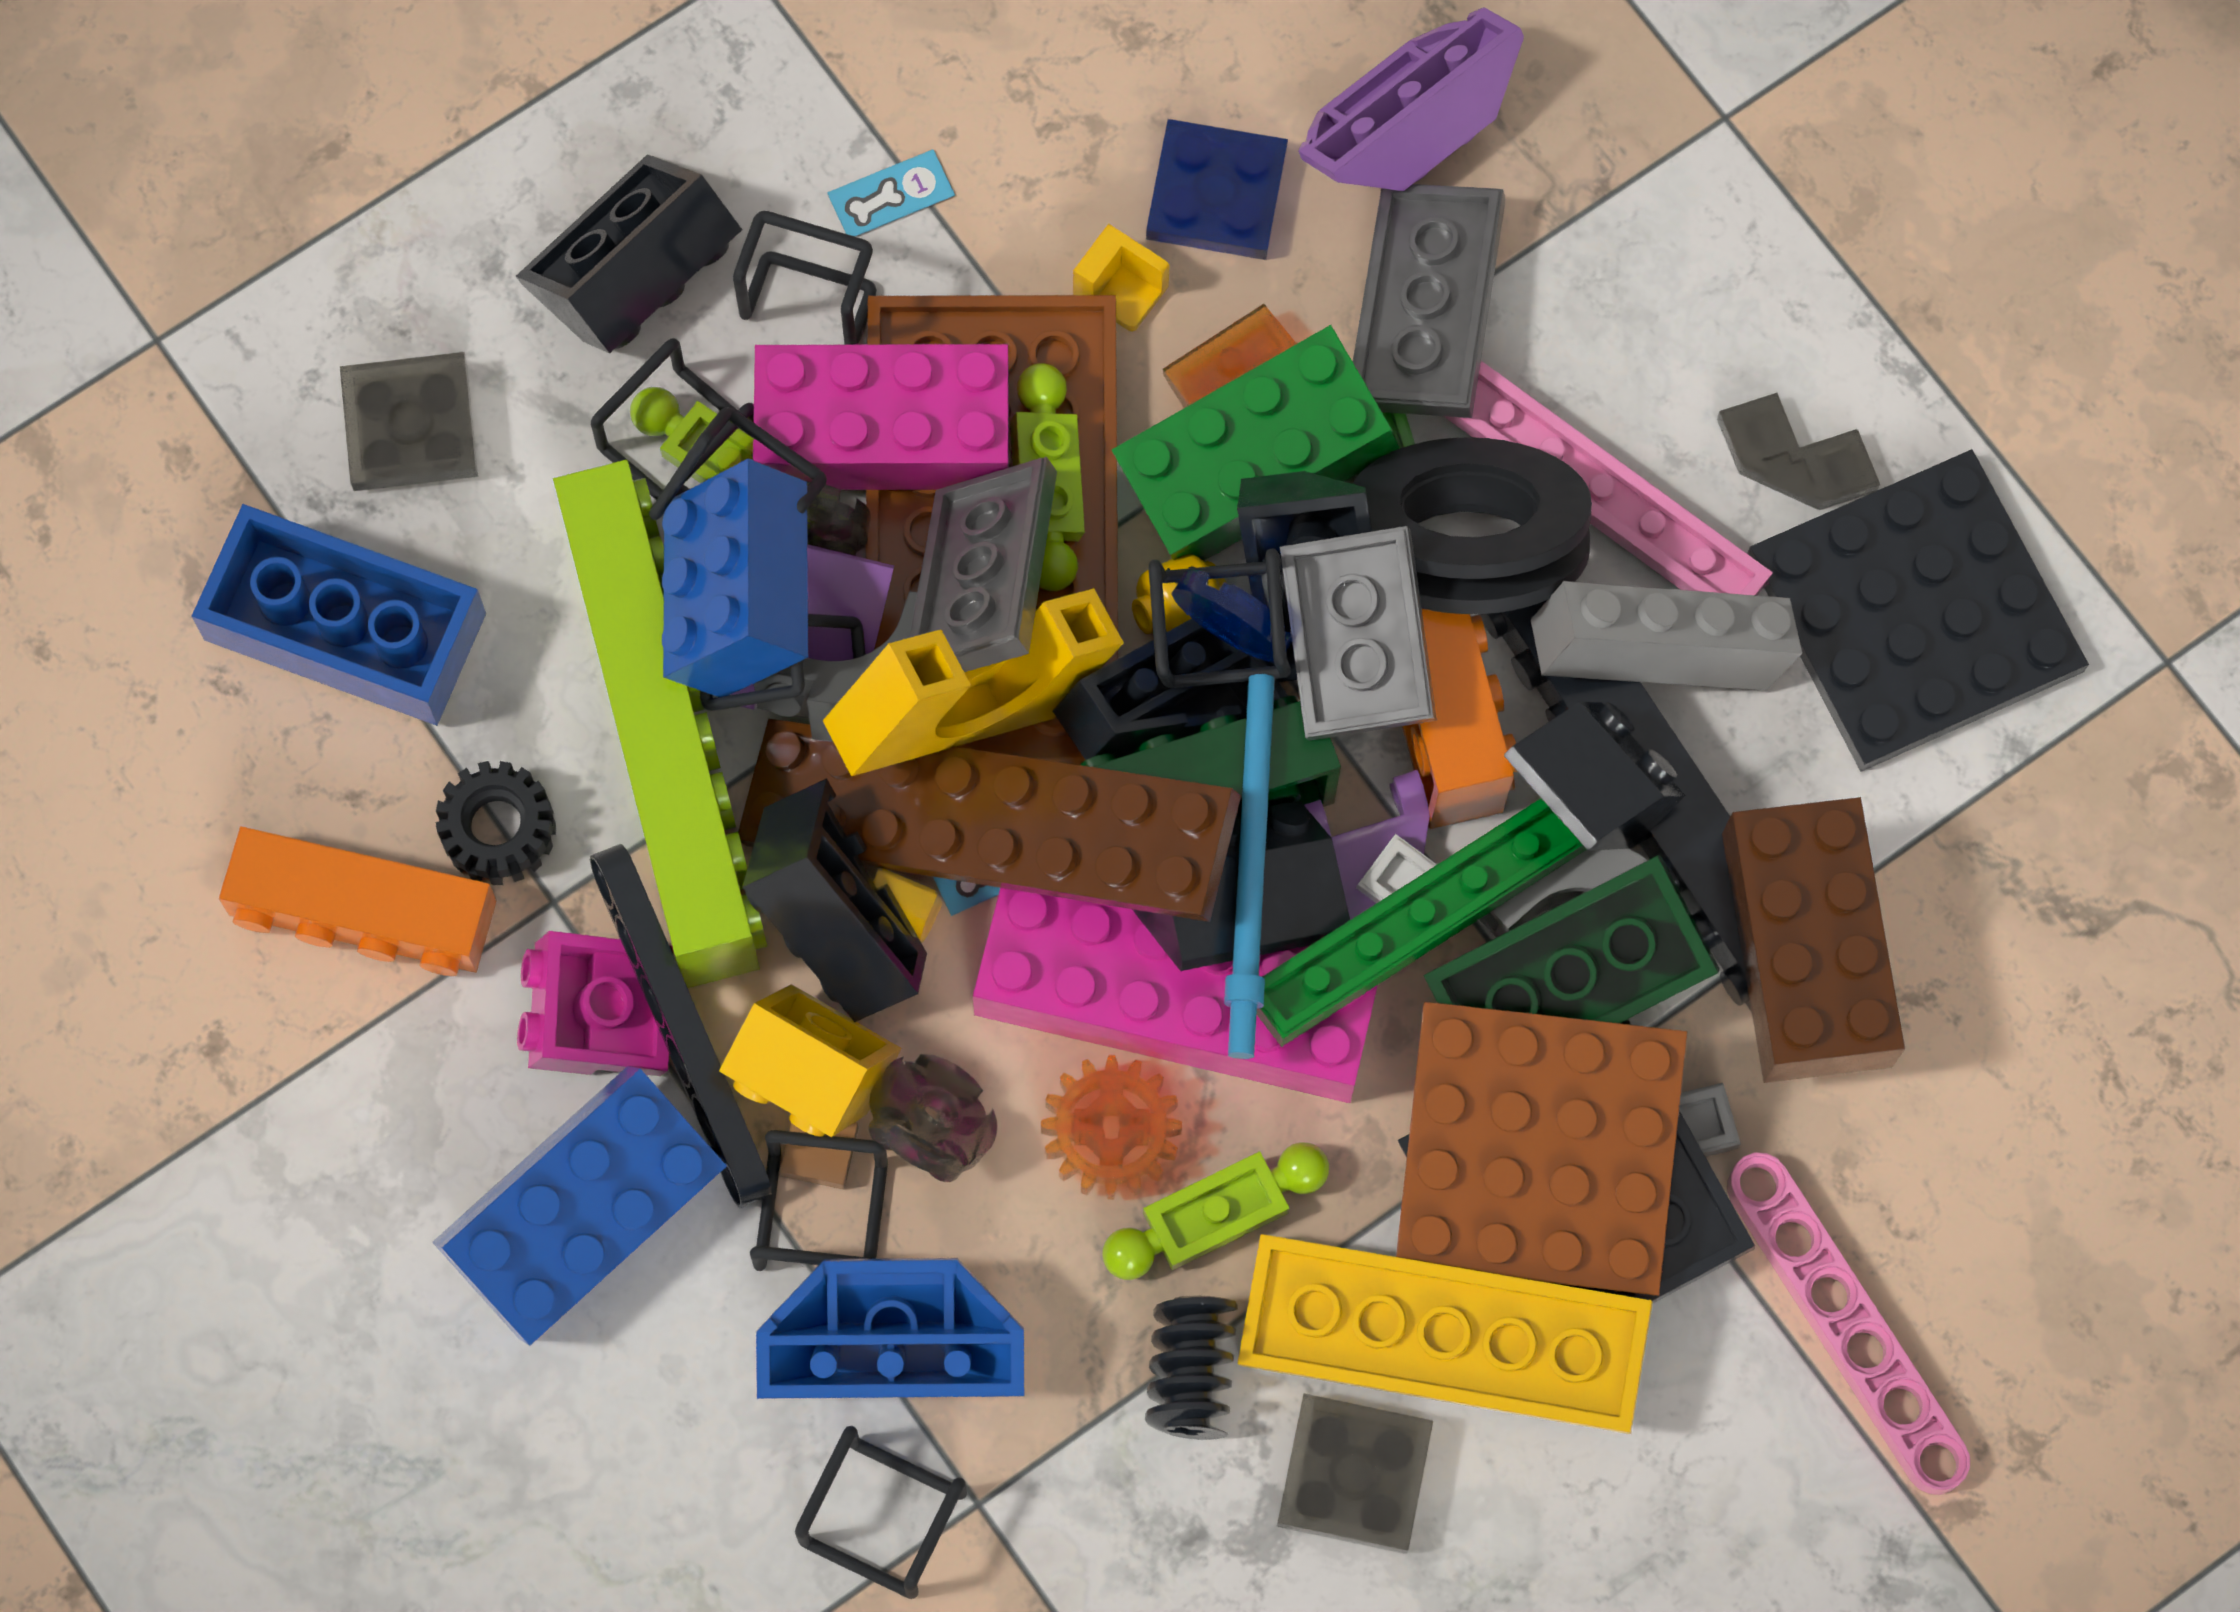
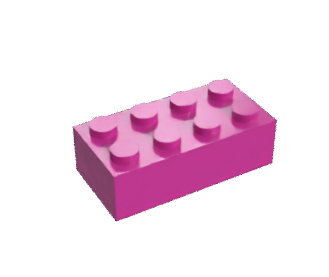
[753,344,1009,490]

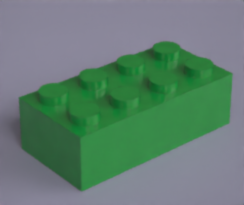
[1112,325,1399,561]

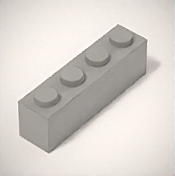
[1531,581,1802,690]

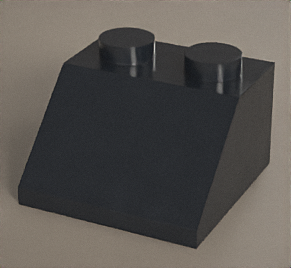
[1504,702,1686,851]

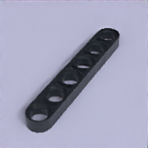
[589,844,772,1208]

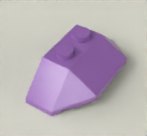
[1298,7,1524,191]

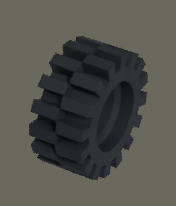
[435,761,556,885]

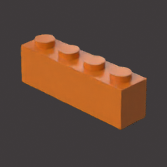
[219,826,497,976]

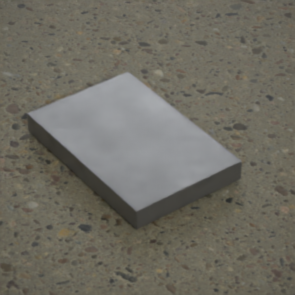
[1280,526,1437,741]

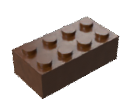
[1722,797,1905,1083]

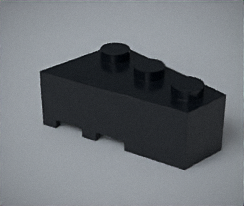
[1053,601,1288,760]
[743,778,927,1022]

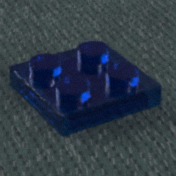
[1146,119,1288,260]

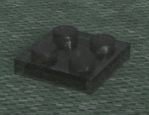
[340,352,479,491]
[1276,1393,1433,1554]

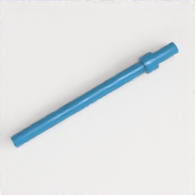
[1224,674,1275,1059]

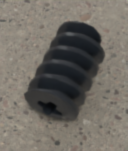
[1145,1295,1238,1440]

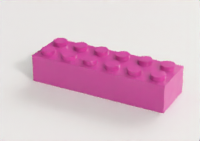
[973,888,1378,1103]

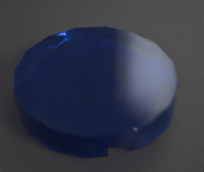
[1171,569,1293,662]

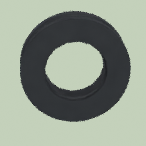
[1353,437,1592,614]

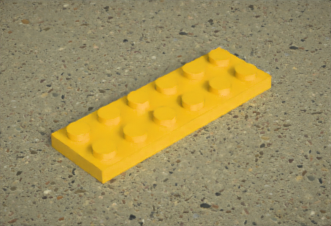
[1237,1234,1653,1434]

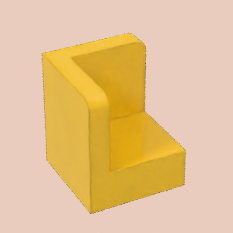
[1073,223,1170,332]

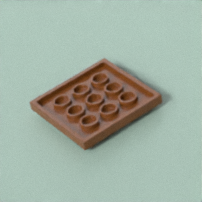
[1396,1002,1688,1296]

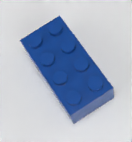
[191,504,486,726]
[432,1066,727,1346]

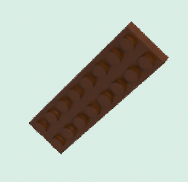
[738,718,1241,922]

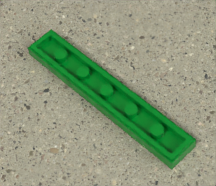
[1257,798,1587,1047]

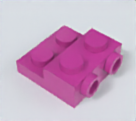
[517,931,674,1076]

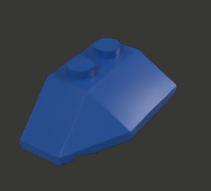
[756,1258,1025,1399]

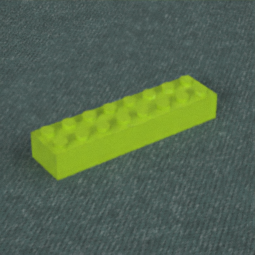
[553,460,768,988]

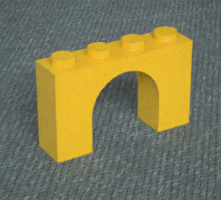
[823,588,1124,777]

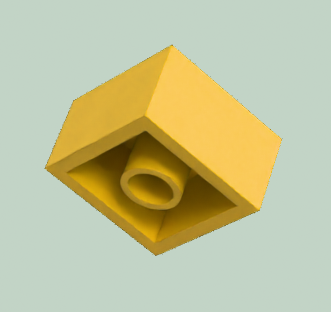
[719,984,902,1137]

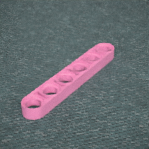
[1727,1153,1970,1495]

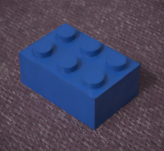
[662,459,808,697]

